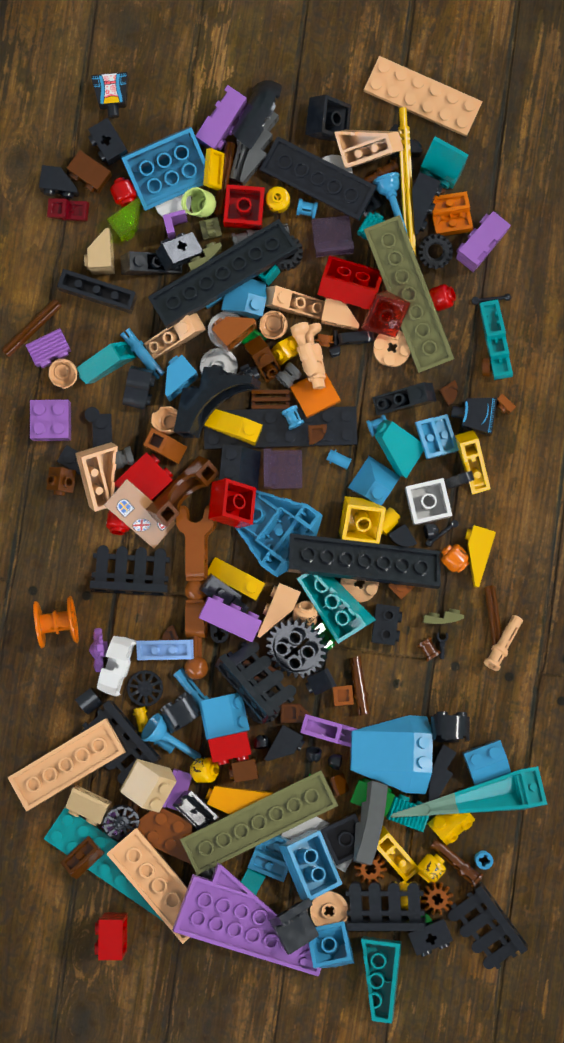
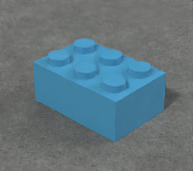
[279,829,342,900]

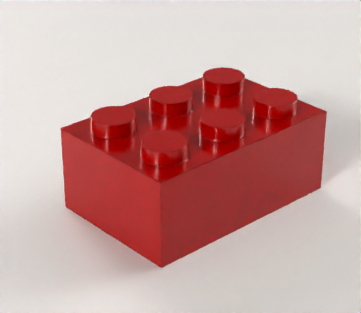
[317,255,382,311]
[95,912,128,960]

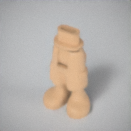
[290,322,326,389]

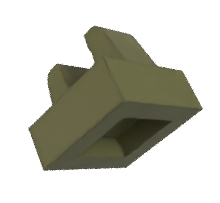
[199,217,222,241]

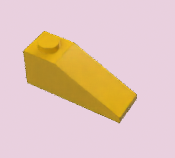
[204,409,262,446]
[455,430,491,495]
[465,525,496,588]
[208,557,265,601]
[377,826,419,882]

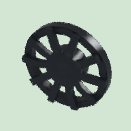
[127,670,163,707]
[103,805,140,840]

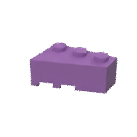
[196,85,247,151]
[456,211,511,273]
[198,595,262,642]

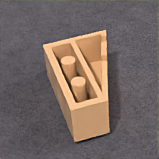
[334,130,404,169]
[75,442,118,512]

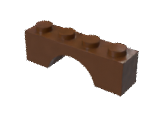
[146,456,220,527]

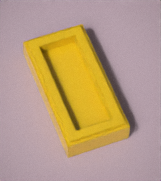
[203,148,225,191]

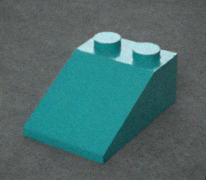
[420,136,469,189]

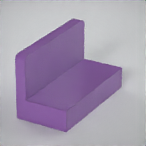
[163,210,188,240]
[163,769,192,811]

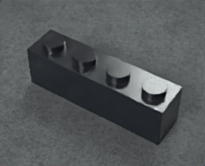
[57,269,138,314]

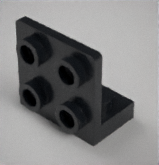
[269,898,319,955]

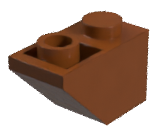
[143,428,187,464]

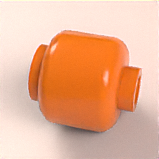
[441,544,469,573]

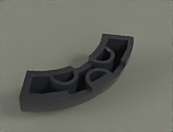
[232,80,282,149]

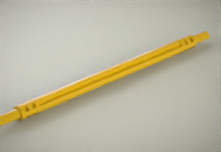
[398,107,416,256]

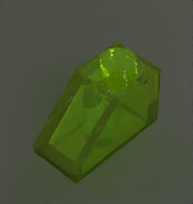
[107,198,142,241]

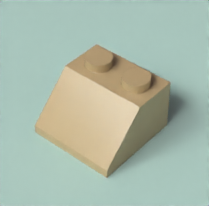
[84,228,115,275]
[120,759,177,812]
[65,785,112,826]

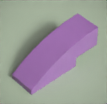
[300,714,357,747]

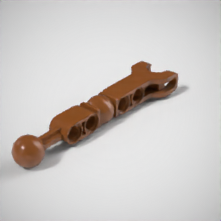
[176,505,218,680]

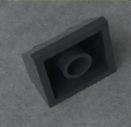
[305,95,352,141]
[219,444,261,490]

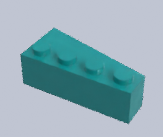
[297,574,376,644]
[361,936,402,1024]

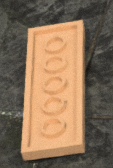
[364,56,483,137]
[8,719,126,811]
[107,828,190,944]

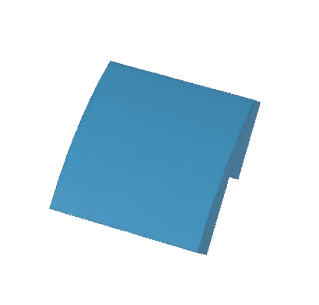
[415,414,459,459]
[248,835,290,882]

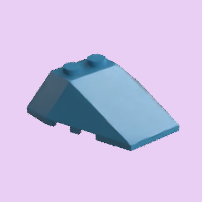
[235,490,323,577]
[350,715,433,794]

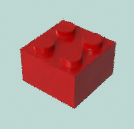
[223,184,265,230]
[208,478,256,528]
[208,731,252,765]

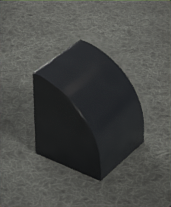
[388,524,417,547]
[75,688,104,715]

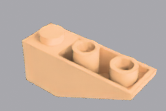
[265,286,325,320]
[144,313,206,359]
[257,583,301,638]

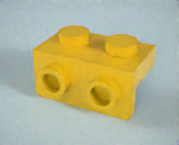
[427,813,475,845]

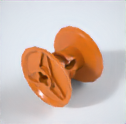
[33,596,79,648]

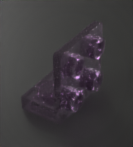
[312,215,354,257]
[263,449,303,489]

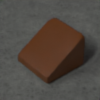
[330,773,349,796]

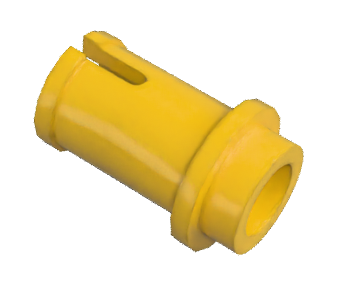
[133,706,148,732]

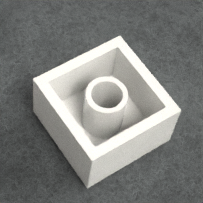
[405,478,452,526]

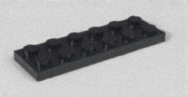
[259,136,377,221]

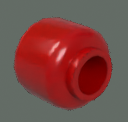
[110,177,138,207]
[429,284,456,312]
[106,510,130,535]

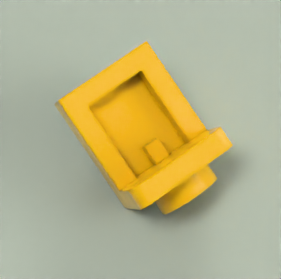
[271,336,299,366]

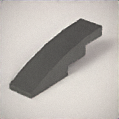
[240,111,279,186]
[354,781,388,866]

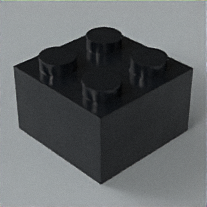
[319,812,359,866]

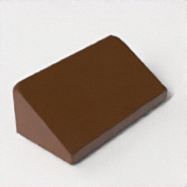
[60,836,104,879]

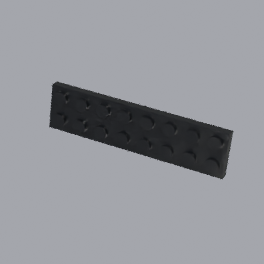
[148,219,299,329]
[204,406,357,450]
[287,533,441,589]

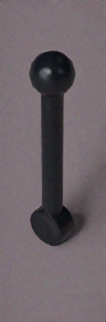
[471,293,511,305]
[425,520,459,547]

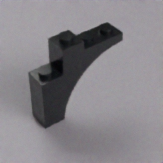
[174,365,261,438]

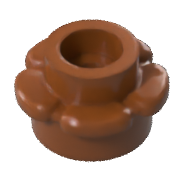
[315,334,334,347]

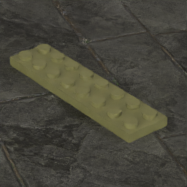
[364,215,455,373]
[180,770,338,875]

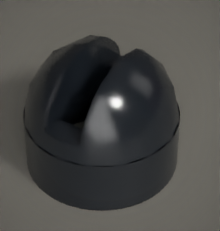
[423,523,439,539]
[254,735,270,749]
[306,746,322,763]
[328,754,343,770]

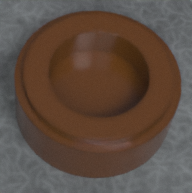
[482,357,490,377]

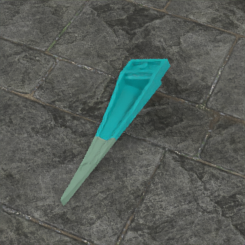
[390,766,547,818]

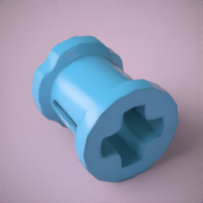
[296,199,318,219]
[281,405,305,430]
[366,414,387,437]
[474,850,493,870]

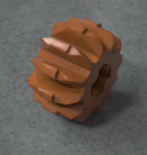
[354,854,387,885]
[421,882,453,915]

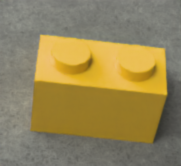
[339,496,386,544]

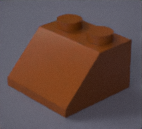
[212,316,257,352]

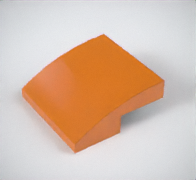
[432,191,473,236]
[290,373,341,419]

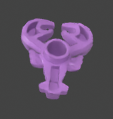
[89,628,108,672]

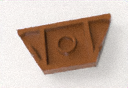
[126,808,192,865]

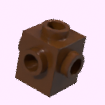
[46,467,76,496]

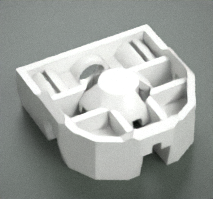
[97,636,137,696]

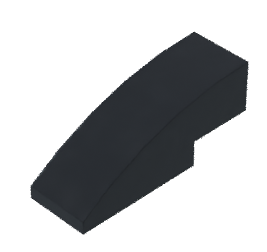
[428,744,457,802]

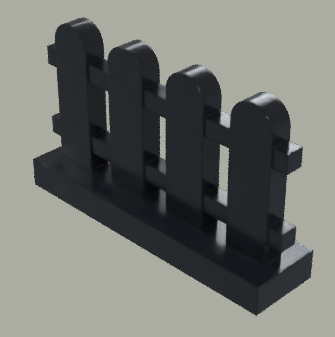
[90,545,170,596]
[215,641,296,724]
[80,700,162,784]
[346,881,427,931]
[448,882,528,969]

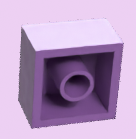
[30,400,71,441]

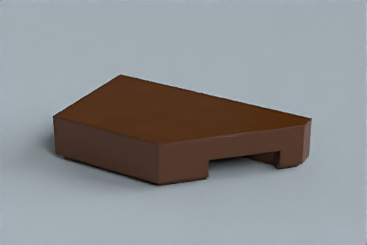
[280,703,312,723]

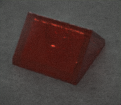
[361,290,410,338]

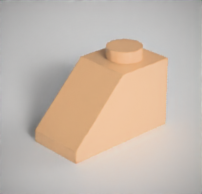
[321,298,359,331]

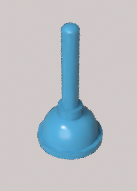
[372,172,407,232]
[141,713,201,759]

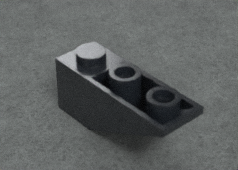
[412,172,443,235]
[120,251,183,276]
[373,382,437,416]

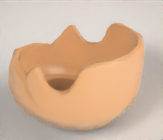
[259,310,288,340]
[48,359,78,389]
[151,406,178,435]

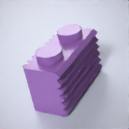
[26,328,71,368]

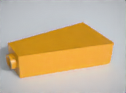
[205,785,274,814]

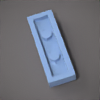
[136,639,194,660]

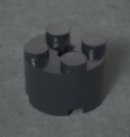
[159,692,201,734]
[431,711,470,743]

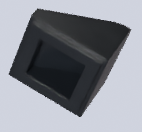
[364,191,384,216]

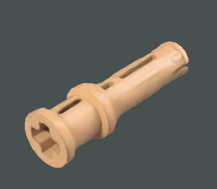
[484,615,523,671]

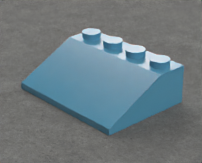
[121,126,205,211]

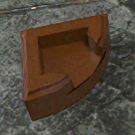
[438,380,458,407]
[308,424,327,445]
[161,625,179,640]

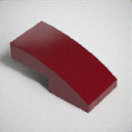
[47,198,89,222]

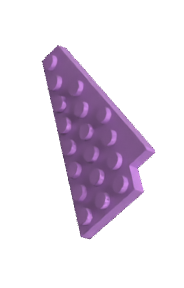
[172,863,321,976]

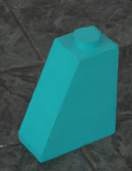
[77,341,137,384]
[374,419,424,478]

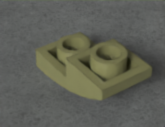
[188,242,222,272]
[422,608,464,624]

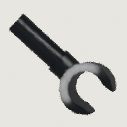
[329,330,341,358]
[436,632,448,659]

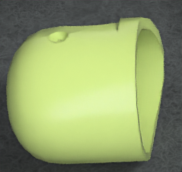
[181,187,216,218]

